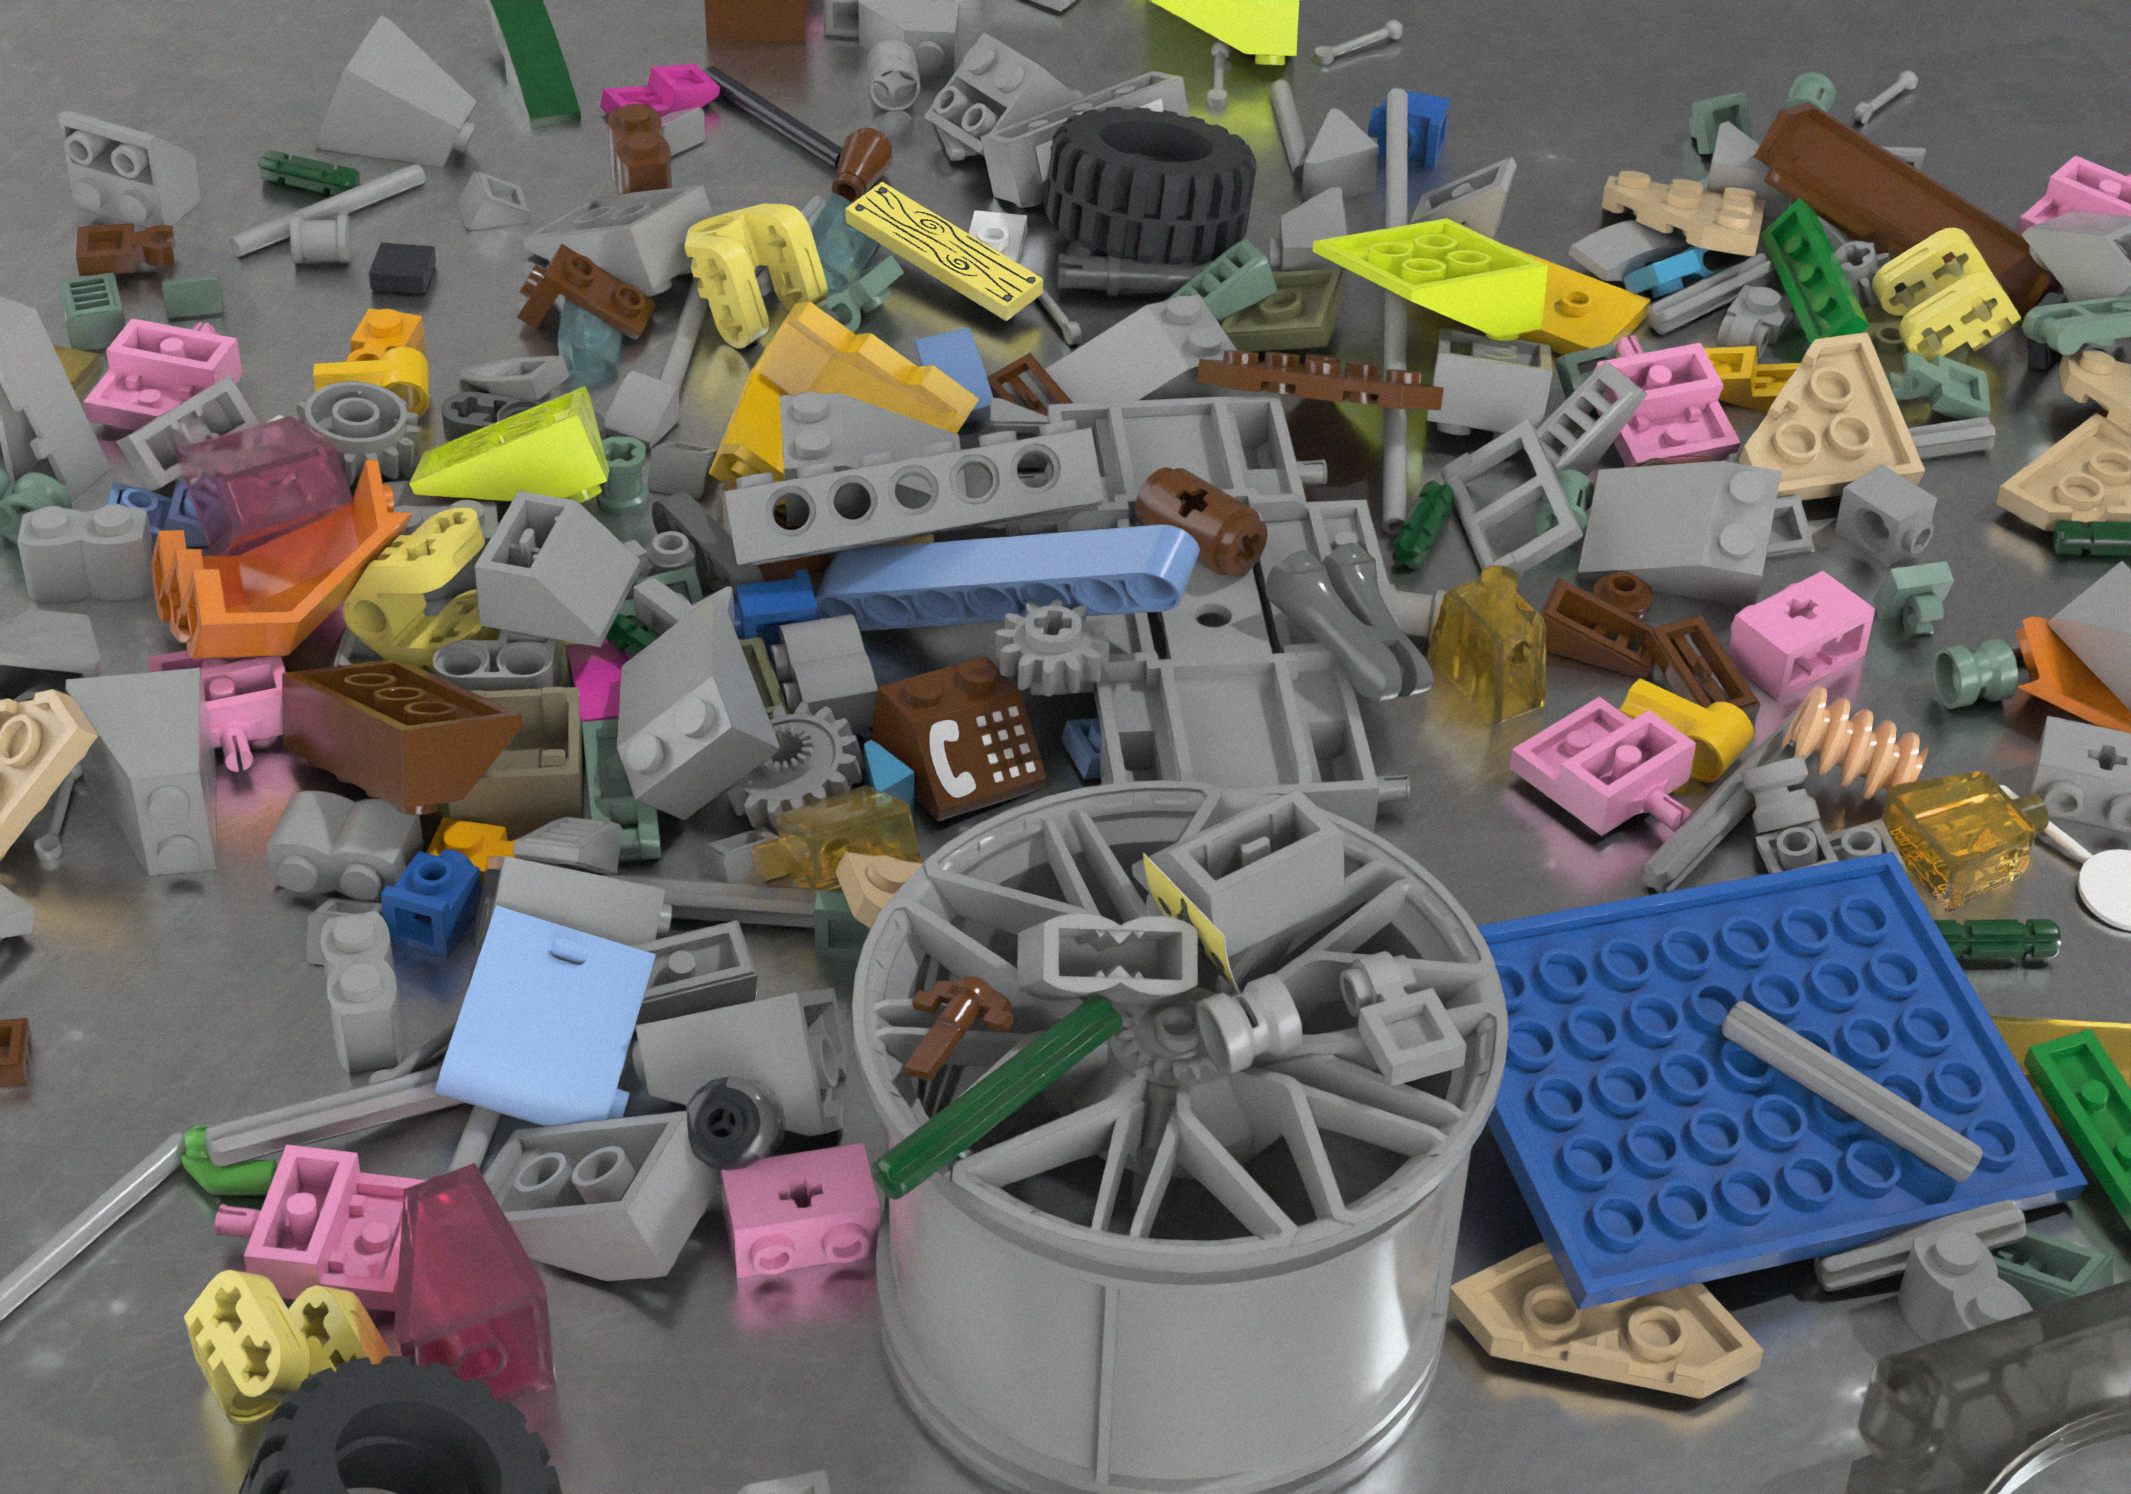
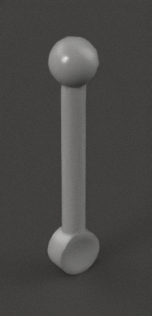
[1314,20,1403,65]
[1207,41,1231,108]
[1853,71,1918,124]
[1036,274,1082,345]
[34,761,83,861]
[369,1010,461,1084]

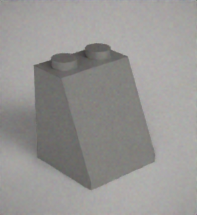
[66,668,217,876]

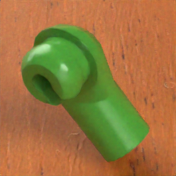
[181,1125,277,1196]

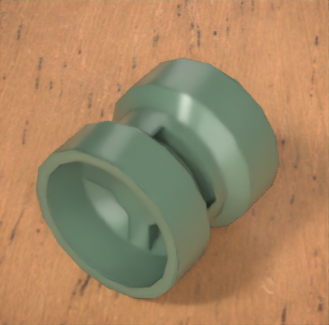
[1933,639,2018,709]

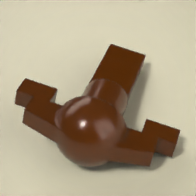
[904,976,1014,1081]

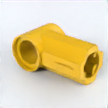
[313,347,430,418]
[1619,678,1754,783]

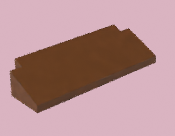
[1754,102,2062,326]

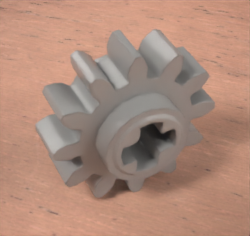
[996,599,1110,696]

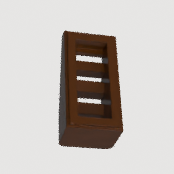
[1525,578,1655,680]

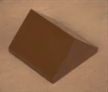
[705,0,813,44]

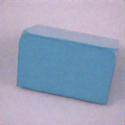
[864,740,914,839]

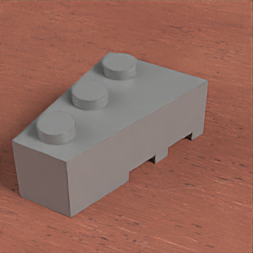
[0,296,110,502]

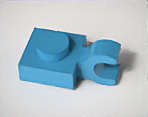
[1622,245,1724,299]

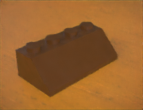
[282,659,522,815]

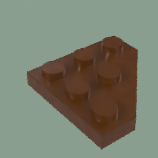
[1197,350,1444,410]

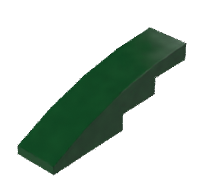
[484,0,581,129]

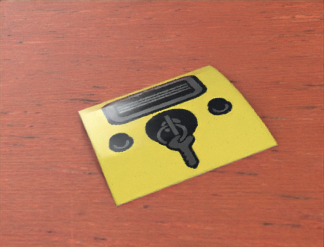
[1143,853,1241,994]

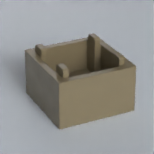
[449,687,584,835]

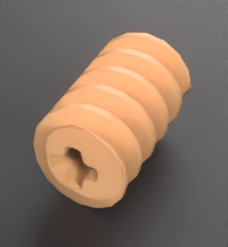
[1782,685,1929,812]

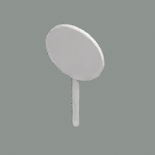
[1996,785,2131,931]

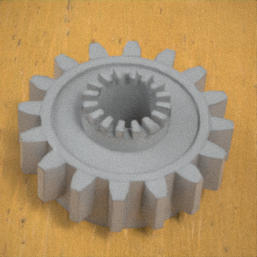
[290,381,420,485]
[725,702,864,833]

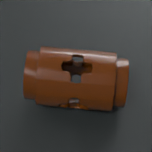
[1135,467,1268,577]

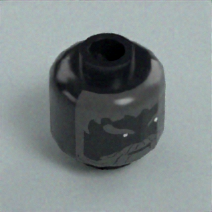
[685,1076,786,1171]

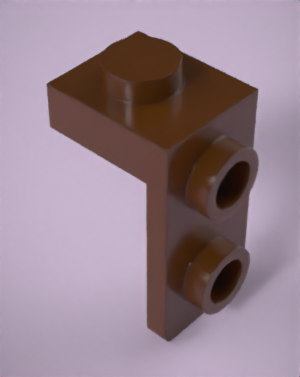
[517,244,656,339]

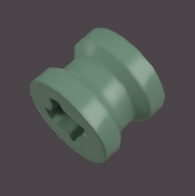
[0,472,72,545]

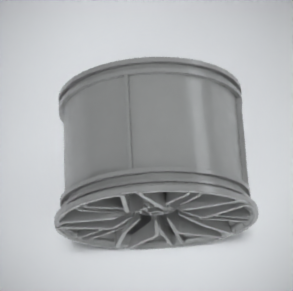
[852,780,1509,1494]

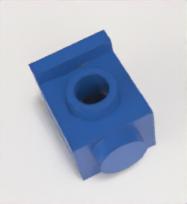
[1368,88,1450,170]
[734,569,818,661]
[381,850,481,959]

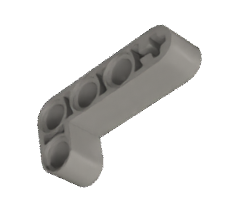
[433,629,565,691]

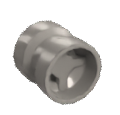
[867,40,920,111]
[1741,755,1820,833]
[1195,974,1303,1075]

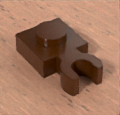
[76,223,175,276]

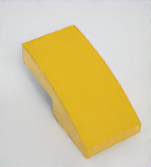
[1704,346,1800,411]

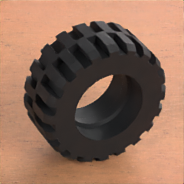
[1044,107,1257,265]
[239,1356,562,1494]

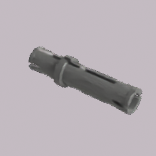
[1057,253,1212,296]

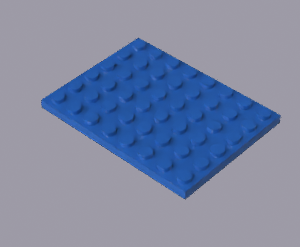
[1476,852,2088,1310]

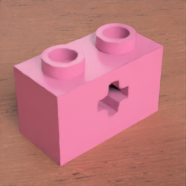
[1728,571,1875,701]
[720,1143,880,1279]

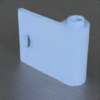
[434,905,656,1127]

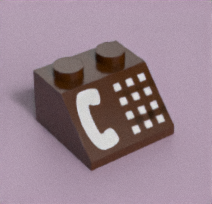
[872,656,1047,821]

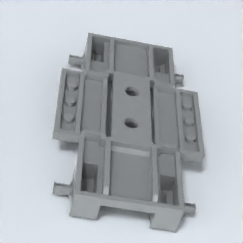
[1006,394,1410,833]

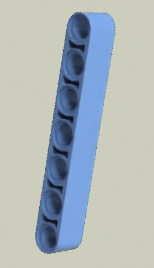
[814,525,1200,631]

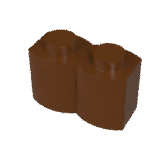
[608,104,672,194]

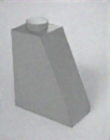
[314,15,477,167]
[0,609,101,703]
[469,856,672,984]
[632,988,847,1136]

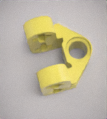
[684,203,828,349]
[1872,228,2023,361]
[342,507,500,675]
[184,1270,393,1424]

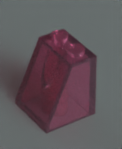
[175,416,354,556]
[394,1163,556,1405]

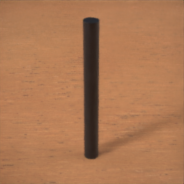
[704,66,842,169]

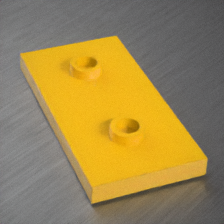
[1503,244,1650,355]

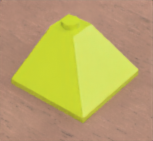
[1150,0,1299,65]
[1313,218,1548,341]
[409,386,609,503]

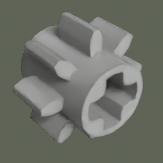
[1835,241,1891,309]

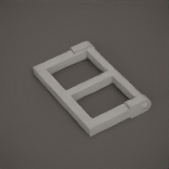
[1441,419,1584,591]

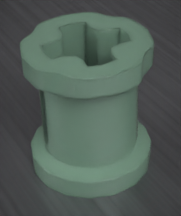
[1782,72,1836,112]
[596,436,649,515]
[1535,469,1595,547]

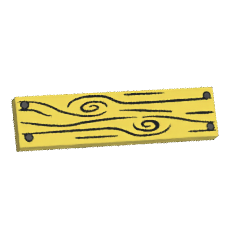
[845,182,1043,321]

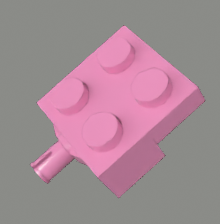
[2017,155,2131,234]
[83,319,242,430]
[1594,335,1741,468]
[147,650,286,772]
[1509,696,1696,836]
[215,1145,434,1312]

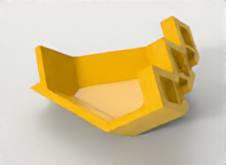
[708,301,979,506]

